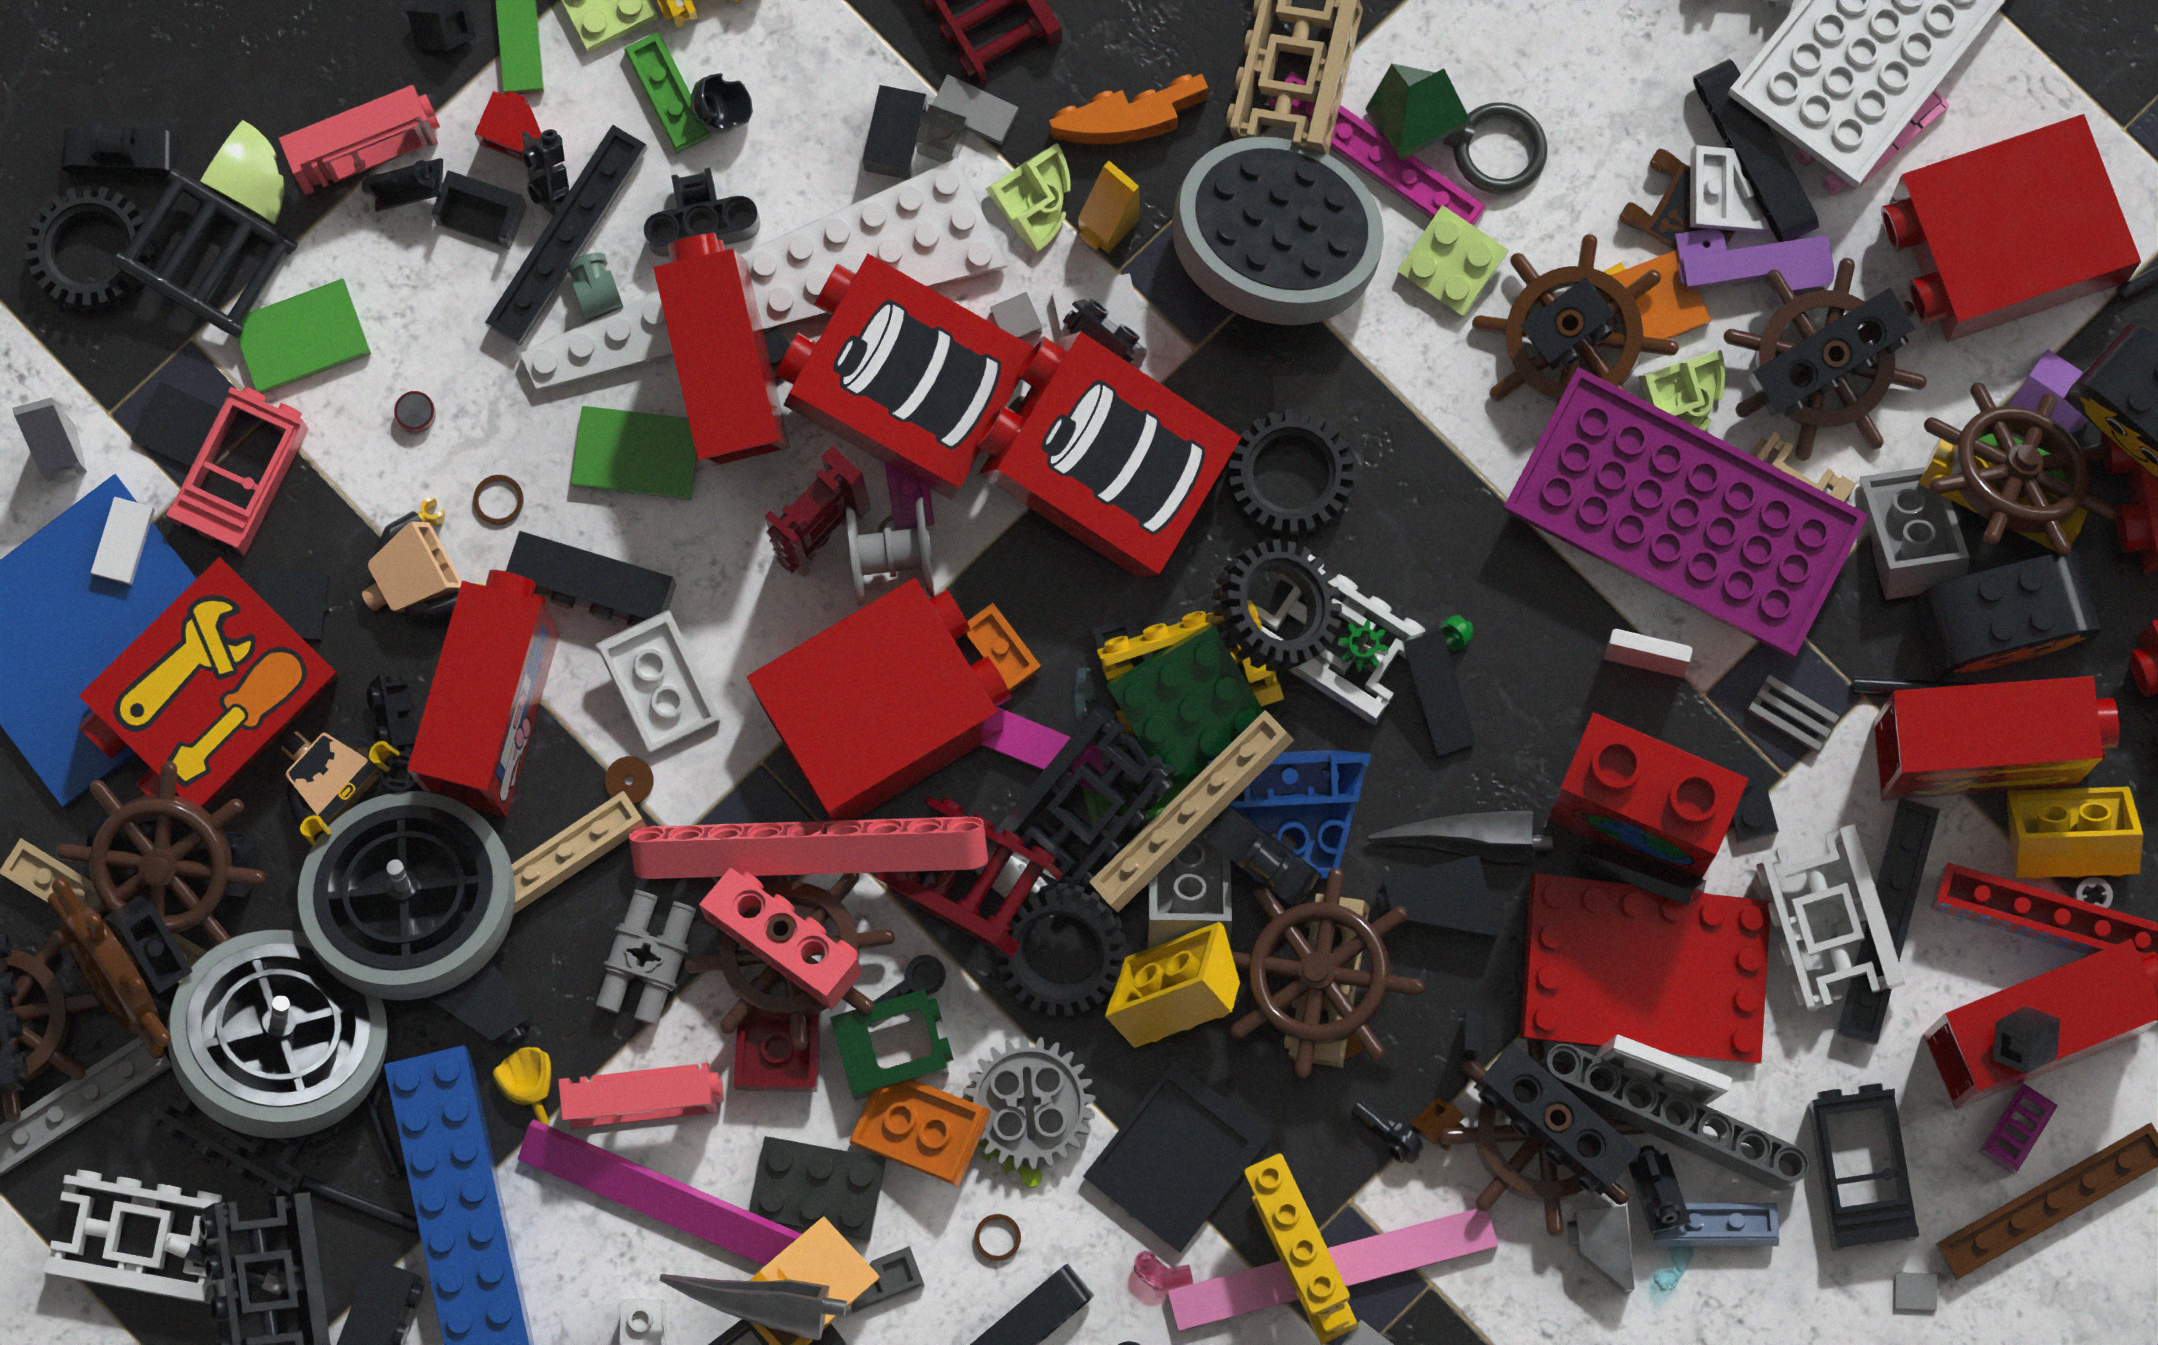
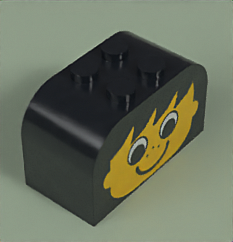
[2063,324,2158,480]
[1913,551,2101,681]

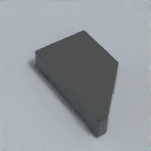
[851,1246,925,1313]

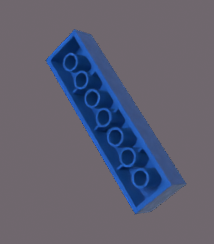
[384,1045,534,1345]

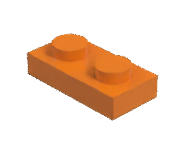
[965,603,1042,692]

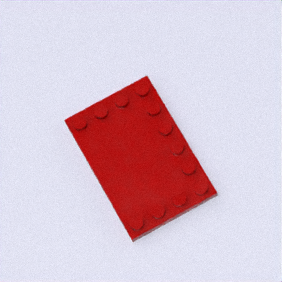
[1520,873,1771,1065]

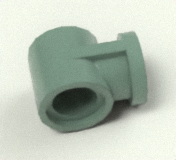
[568,253,623,321]

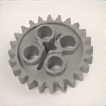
[963,1036,1096,1171]

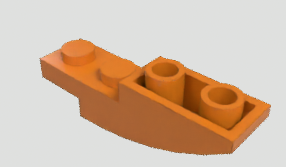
[1049,74,1208,144]

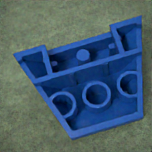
[1208,750,1371,882]

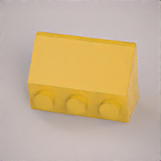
[2007,787,2143,879]
[1105,922,1240,1048]

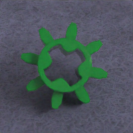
[1338,620,1389,673]

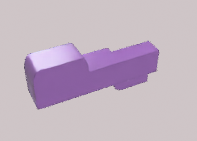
[1675,228,1834,296]

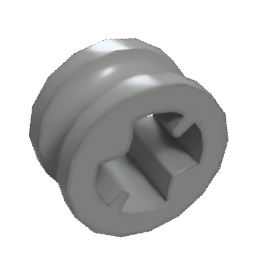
[2073,877,2113,908]

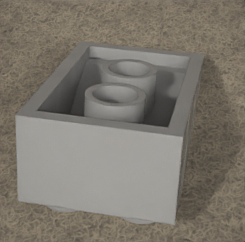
[1859,467,1970,600]
[1148,821,1232,948]

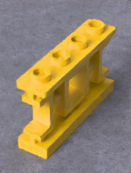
[1097,600,1284,737]
[1244,1154,1359,1345]

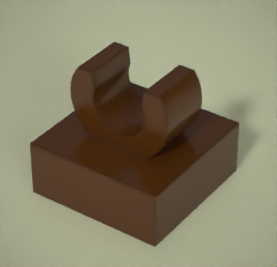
[1410,1095,1465,1151]

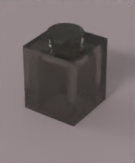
[915,104,968,163]

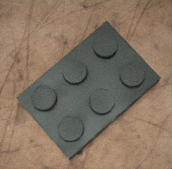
[749,1136,886,1241]

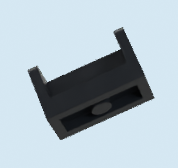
[863,85,928,180]
[431,170,527,249]

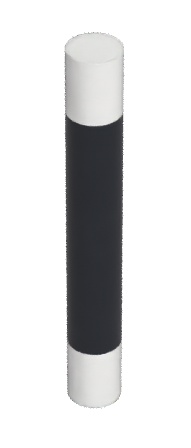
[164,1235,281,1295]

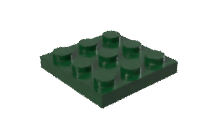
[1106,622,1264,785]

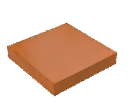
[1610,250,1711,340]

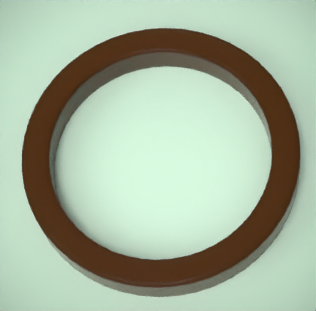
[473,475,524,525]

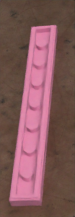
[1168,1209,1498,1332]

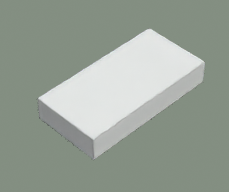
[91,497,155,586]

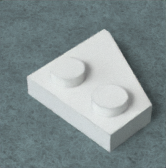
[1690,145,1768,233]

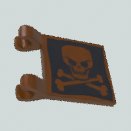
[1619,149,1735,250]

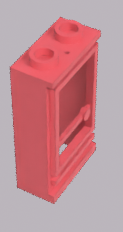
[279,85,440,196]
[166,387,309,556]
[559,1062,724,1129]

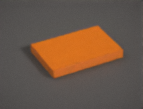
[849,1067,992,1187]

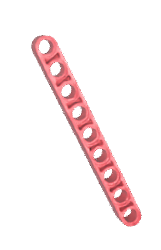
[629,817,988,879]

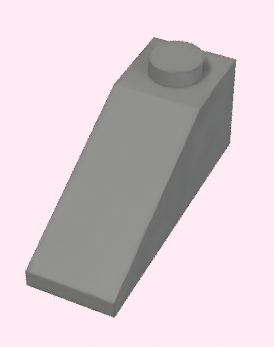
[12,397,87,483]

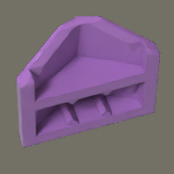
[2008,349,2088,434]

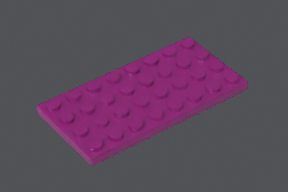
[1503,367,1869,659]

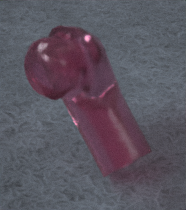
[1134,1251,1193,1291]

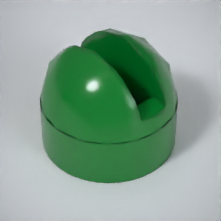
[1439,615,1473,651]

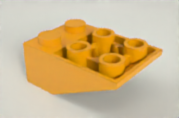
[749,1216,880,1345]

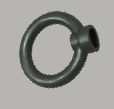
[1443,102,1548,195]

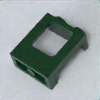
[830,989,954,1101]

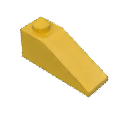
[1078,161,1140,254]

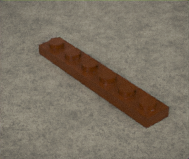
[1935,1122,2158,1280]

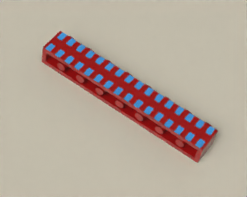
[1931,862,2158,956]

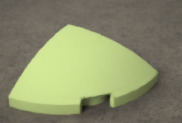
[200,120,284,225]
[985,143,1070,252]
[1639,350,1725,431]

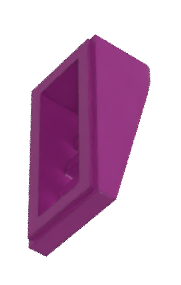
[1978,1083,2058,1175]

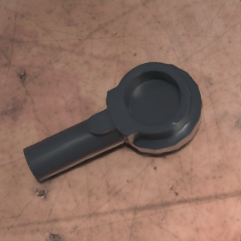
[873,955,946,1004]
[1351,1100,1423,1164]

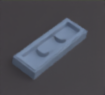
[1653,1203,1780,1247]

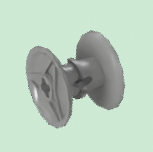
[846,497,935,607]

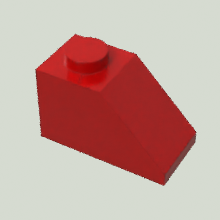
[474,91,555,168]

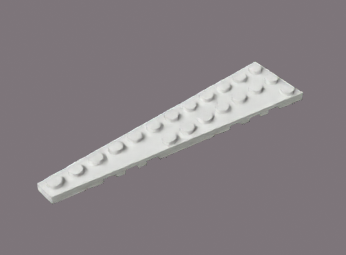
[520,158,1007,391]

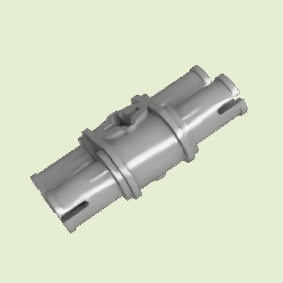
[595,889,696,1026]

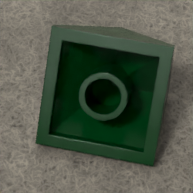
[1365,63,1471,161]

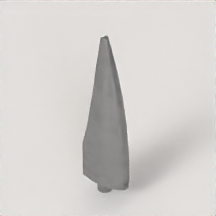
[1368,811,1553,864]
[659,1274,847,1340]

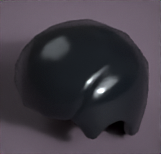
[690,73,753,134]

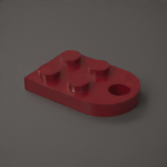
[734,974,822,1092]

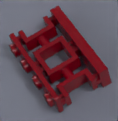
[765,445,871,577]

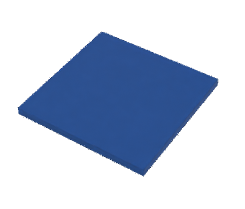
[0,474,196,809]

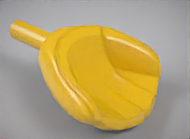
[492,1047,551,1125]

